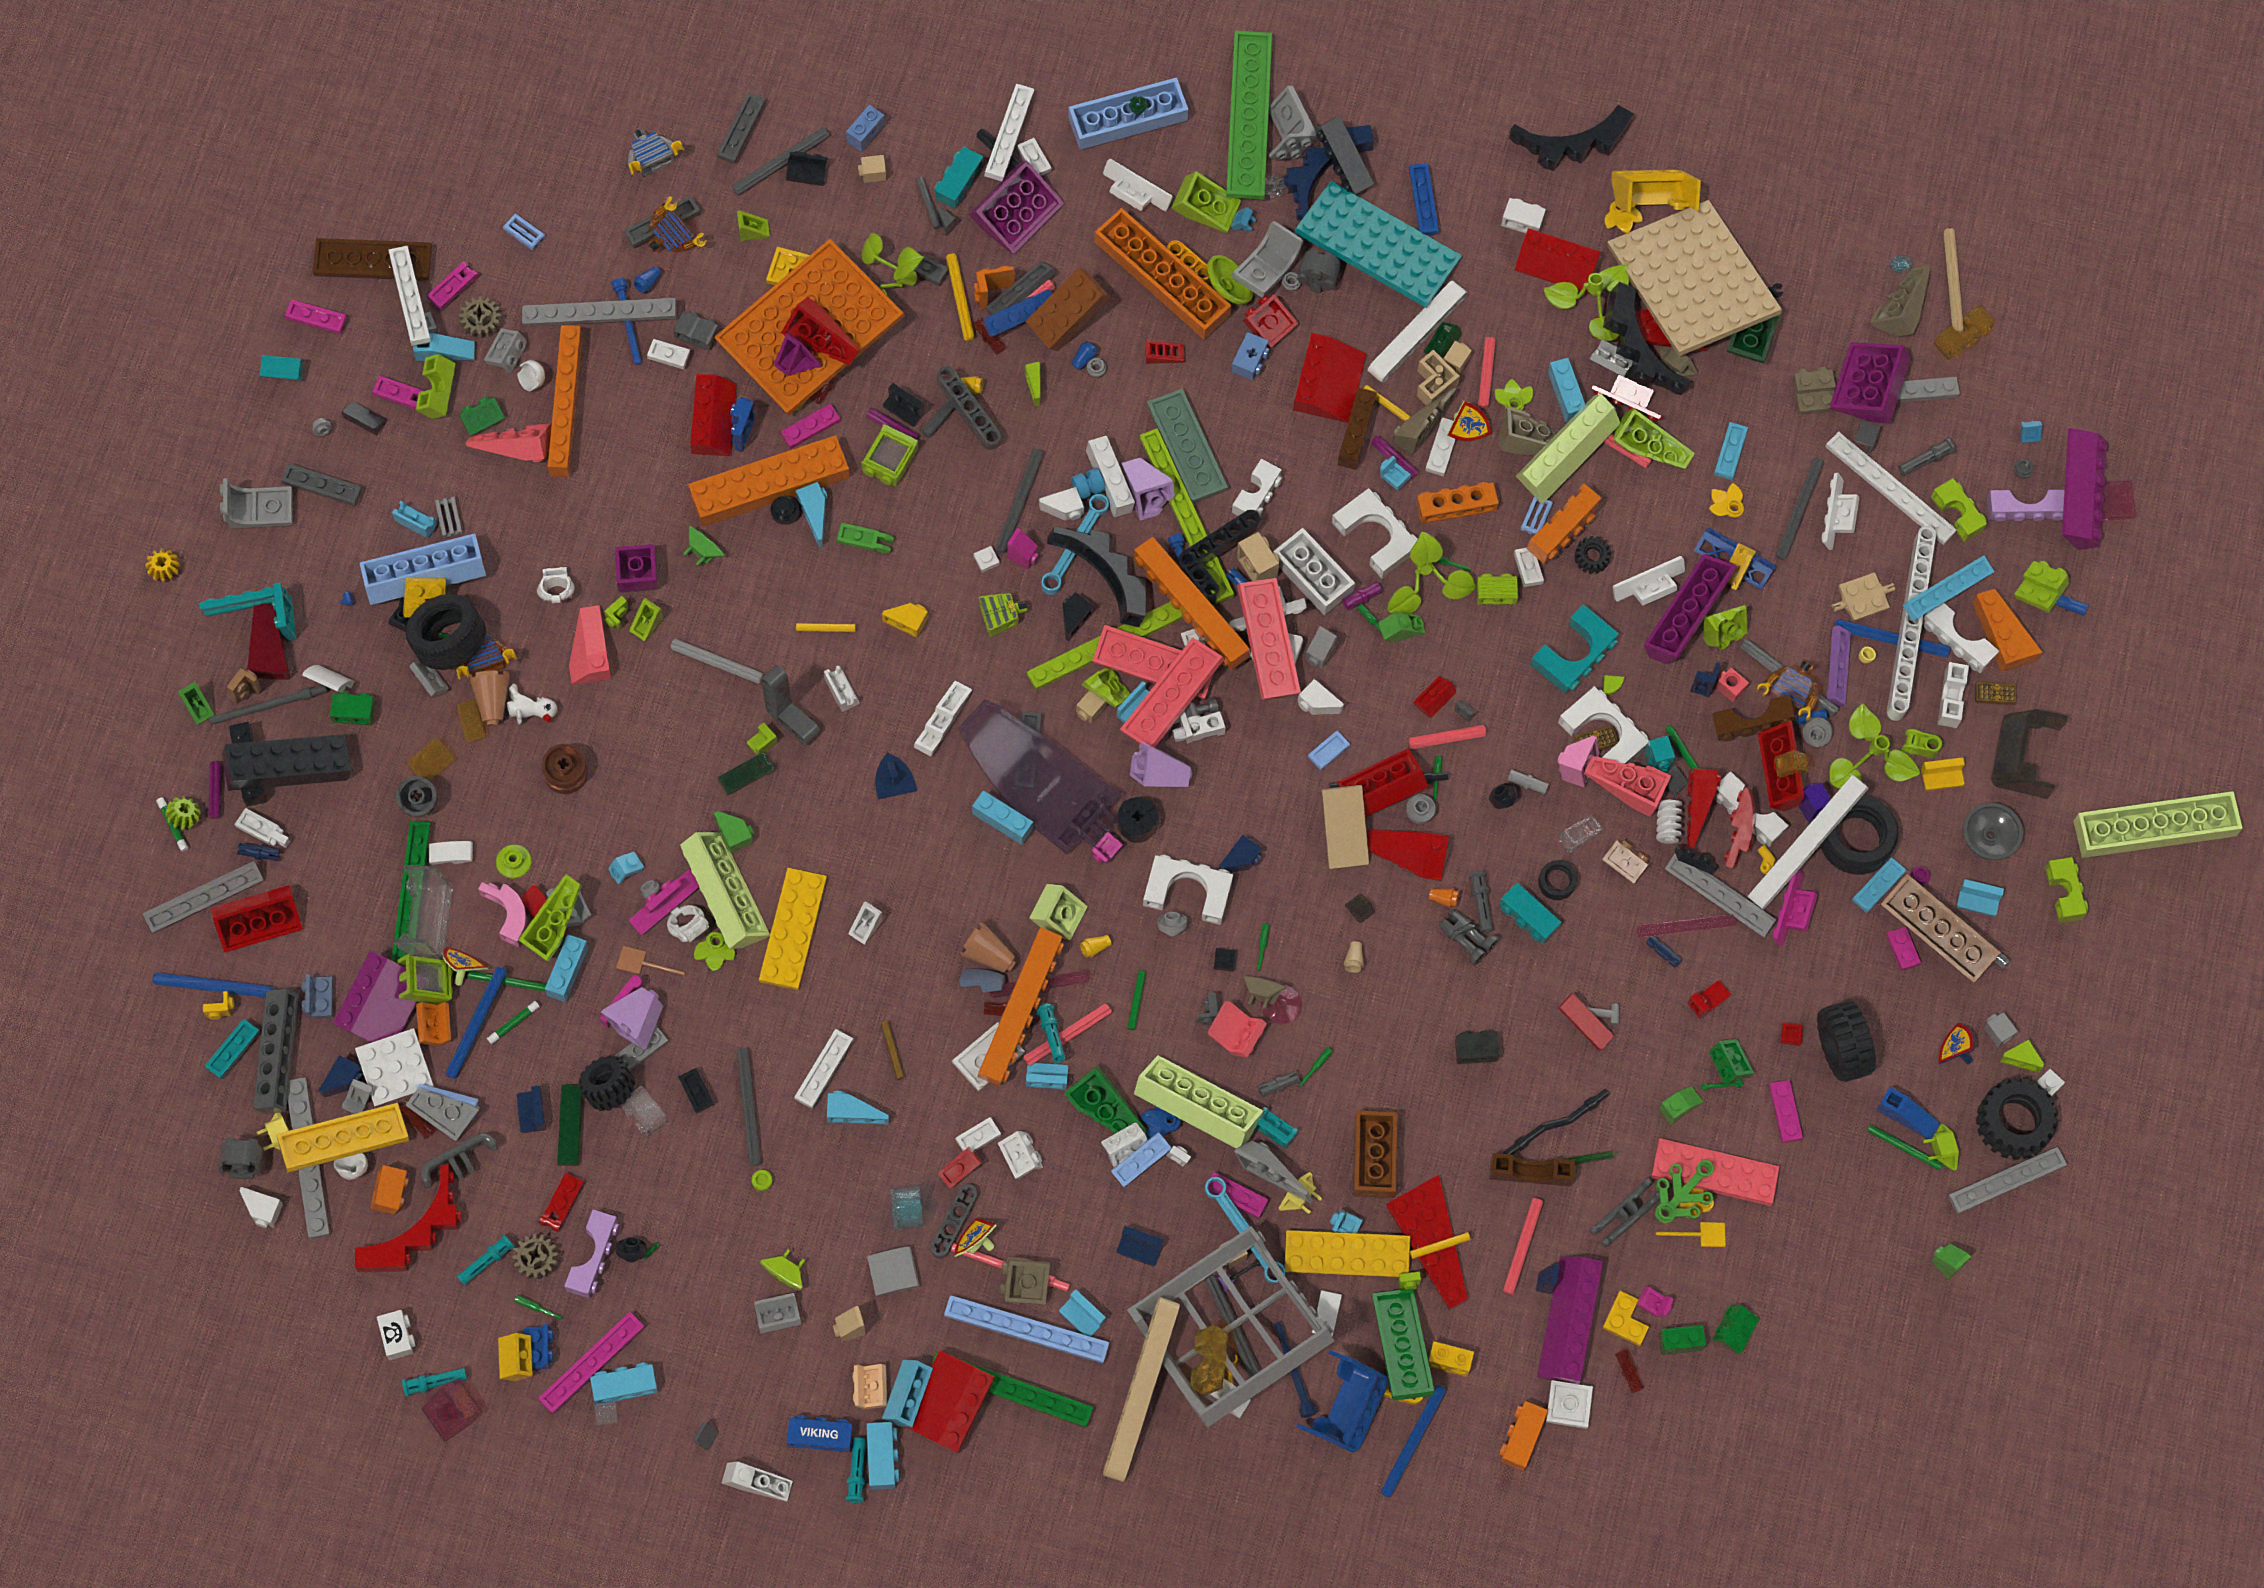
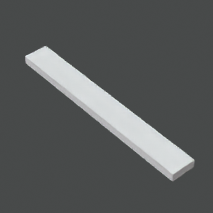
[1825,432,1957,545]
[1747,775,1869,910]

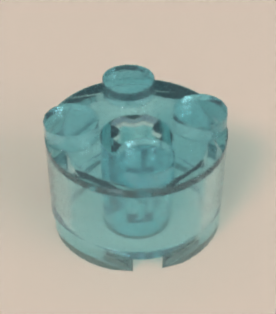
[890,1186,923,1229]

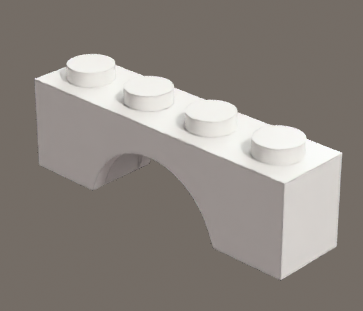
[1086,436,1135,518]
[1922,603,1999,674]
[1714,771,1788,847]

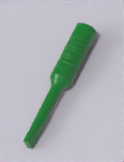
[1437,556,1471,572]
[1357,604,1382,633]
[1433,756,1443,803]
[1258,924,1270,971]
[1299,1047,1333,1087]
[514,1295,562,1320]

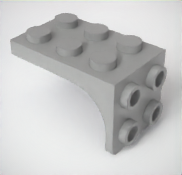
[1268,86,1316,160]
[1231,221,1303,298]
[220,478,293,529]

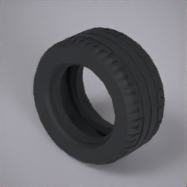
[406,594,486,670]
[1820,796,1899,875]

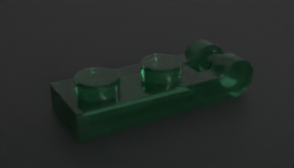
[717,752,776,796]

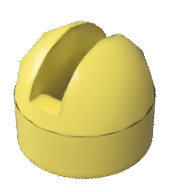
[1858,646,1876,664]

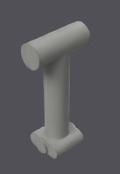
[1583,1003,1619,1025]

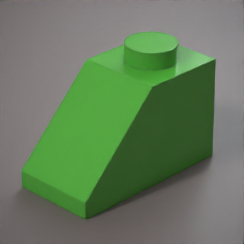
[714,811,755,853]
[1659,1086,1704,1125]
[1931,1244,1971,1280]

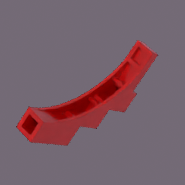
[355,1165,462,1272]

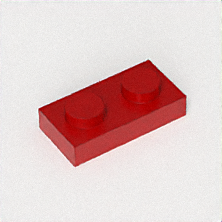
[937,1147,982,1189]

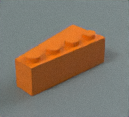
[1527,483,1601,564]
[1972,589,2043,672]

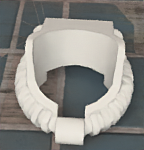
[537,567,575,603]
[667,905,709,942]

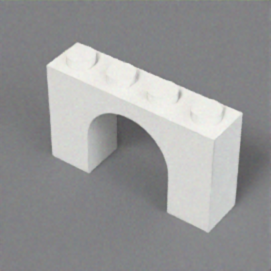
[1332,488,1418,579]
[1558,686,1649,764]
[1143,855,1233,925]

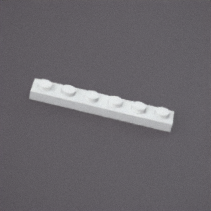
[984,84,1034,182]
[389,246,431,346]

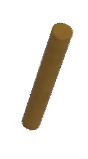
[881,1021,905,1080]

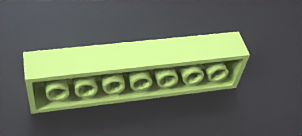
[2073,791,2243,858]

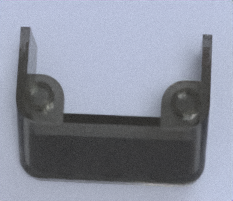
[1991,709,2068,799]

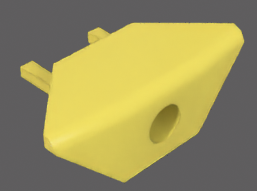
[257,1113,289,1151]
[1279,1172,1322,1214]

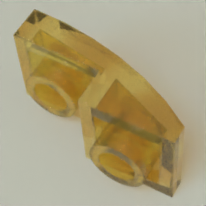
[457,699,486,743]

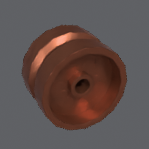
[541,744,588,794]

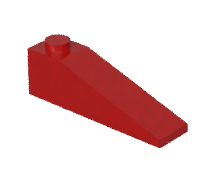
[781,297,860,365]
[1687,769,1721,848]
[1367,829,1449,881]

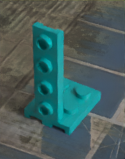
[199,582,297,641]

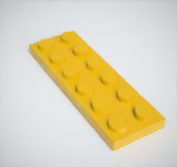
[759,868,827,991]
[277,1103,409,1173]
[1284,1230,1410,1277]

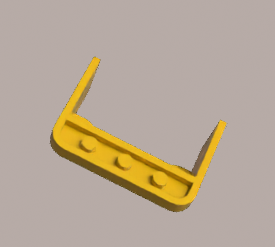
[1611,170,1701,212]

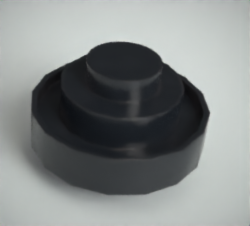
[770,496,799,525]
[1489,783,1518,809]
[616,1237,647,1263]

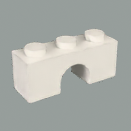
[1232,459,1282,523]
[1937,662,1969,728]

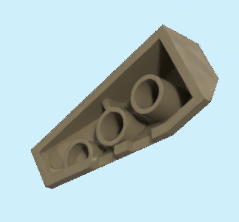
[1870,266,1930,337]
[1393,388,1456,455]
[1499,407,1560,455]

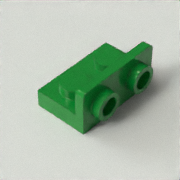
[458,396,505,436]
[1709,1039,1754,1086]

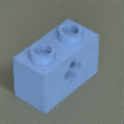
[846,105,885,152]
[1231,332,1270,381]

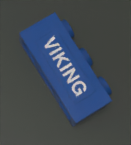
[787,1415,853,1453]

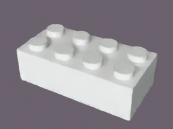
[1273,528,1355,615]

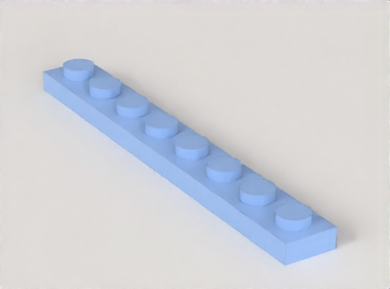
[944,1295,1109,1364]

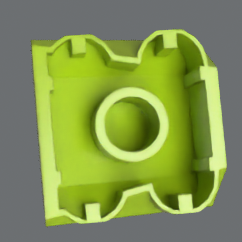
[1703,605,1748,650]
[1081,667,1130,708]

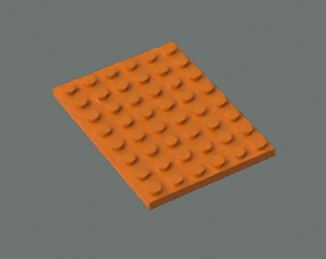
[714,239,905,416]

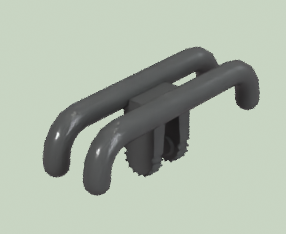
[421,1133,498,1187]
[1590,1178,1660,1247]

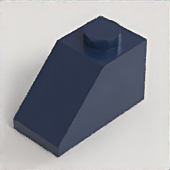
[1219,835,1263,873]
[319,1055,364,1097]

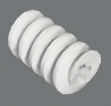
[1656,799,1683,844]

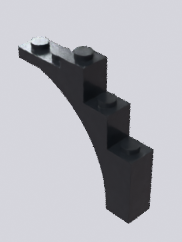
[1509,105,1634,171]
[1603,282,1691,395]
[1047,526,1146,627]

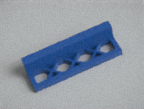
[1694,527,1776,590]

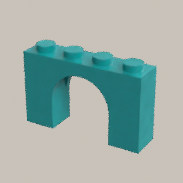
[1530,604,1619,694]

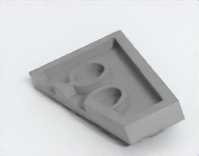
[406,1087,480,1141]

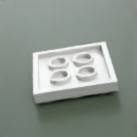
[355,1028,434,1107]

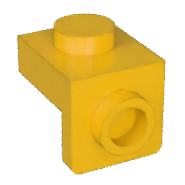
[203,991,234,1020]

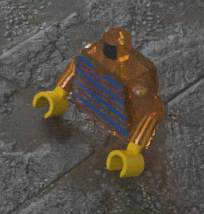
[647,196,707,252]
[456,635,517,680]
[1756,659,1819,721]

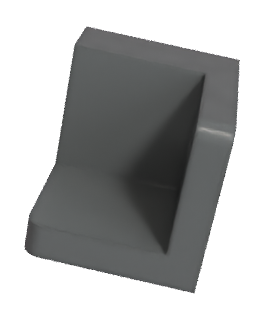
[1855,420,1880,453]

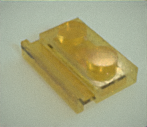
[406,737,455,781]

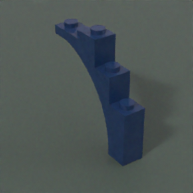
[1283,125,1374,222]

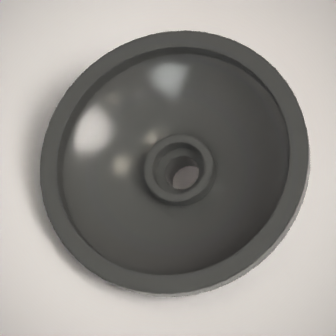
[1963,803,2023,860]

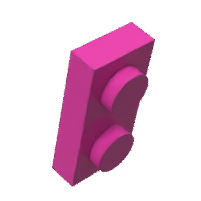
[1886,927,1921,971]

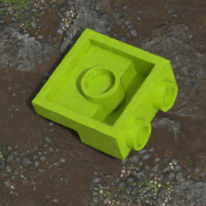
[2014,561,2069,613]

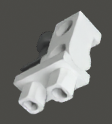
[1172,697,1225,744]

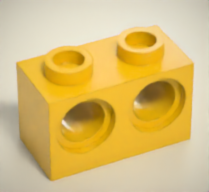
[1428,1342,1474,1377]

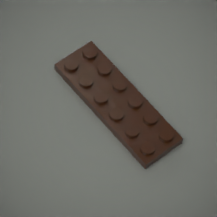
[313,238,432,281]

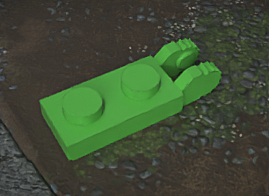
[836,523,894,554]

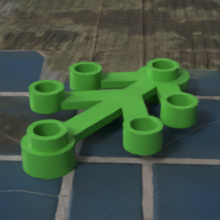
[1655,1160,1714,1223]

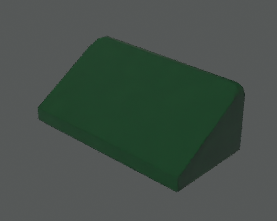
[1424,322,1462,359]

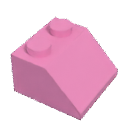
[1558,736,1600,787]

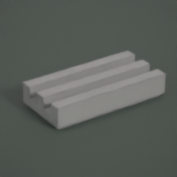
[435,497,463,538]

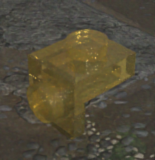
[1774,750,1808,777]

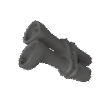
[1439,909,1499,966]

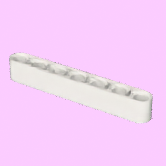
[1367,281,1468,383]

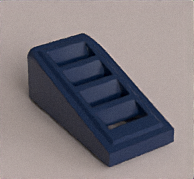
[1536,1264,1560,1294]

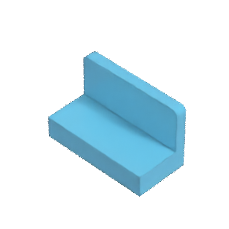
[1117,681,1149,723]
[1957,879,2004,917]
[1026,1063,1068,1090]
[1059,1289,1106,1337]

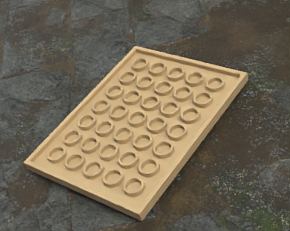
[1607,200,1782,356]

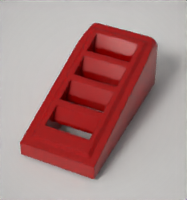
[1145,341,1184,364]

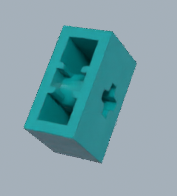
[1644,736,1675,773]

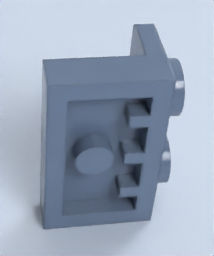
[302,974,333,1019]

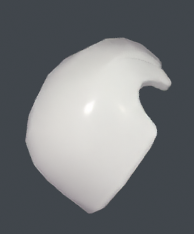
[517,360,545,392]
[334,1153,368,1180]

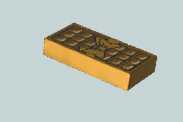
[1975,682,2016,705]
[1574,725,1618,751]

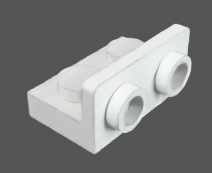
[1101,1123,1147,1167]
[998,1131,1043,1179]

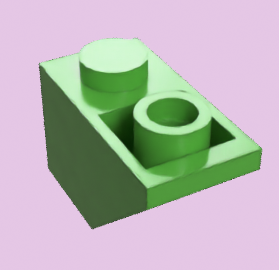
[1379,612,1426,642]

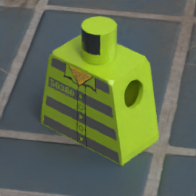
[979,593,1027,637]

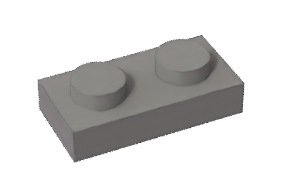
[410,661,449,697]

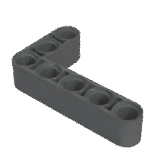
[761,665,821,745]

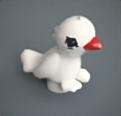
[507,684,557,725]

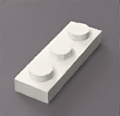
[1425,418,1456,477]

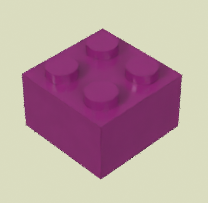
[615,544,658,592]

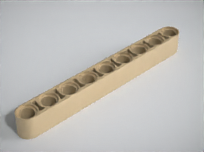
[1103,1297,1180,1482]

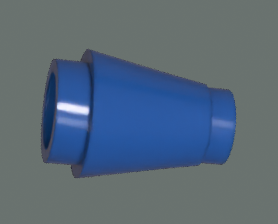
[633,266,661,293]
[1071,341,1098,370]

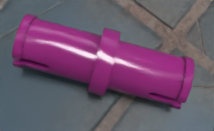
[1342,582,1382,610]

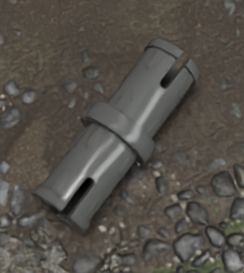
[1257,1070,1300,1097]

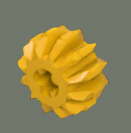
[145,548,180,582]

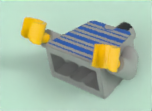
[627,129,684,177]

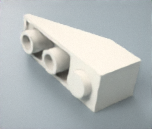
[722,1461,793,1501]

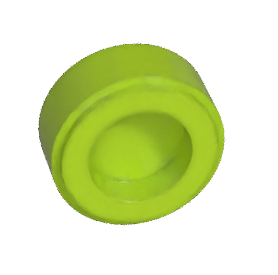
[752,1170,773,1192]

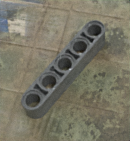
[936,366,1001,450]

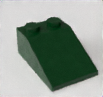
[1727,316,1779,363]

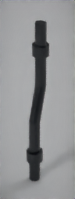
[1503,1089,1609,1155]

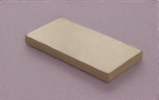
[1321,785,1369,869]

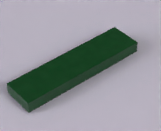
[557,1085,582,1166]

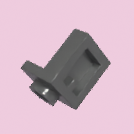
[1198,992,1218,1025]

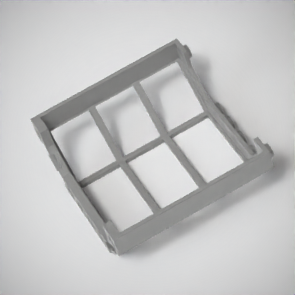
[1127,1226,1334,1427]

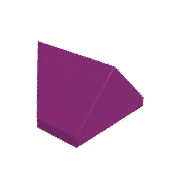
[774,333,822,376]

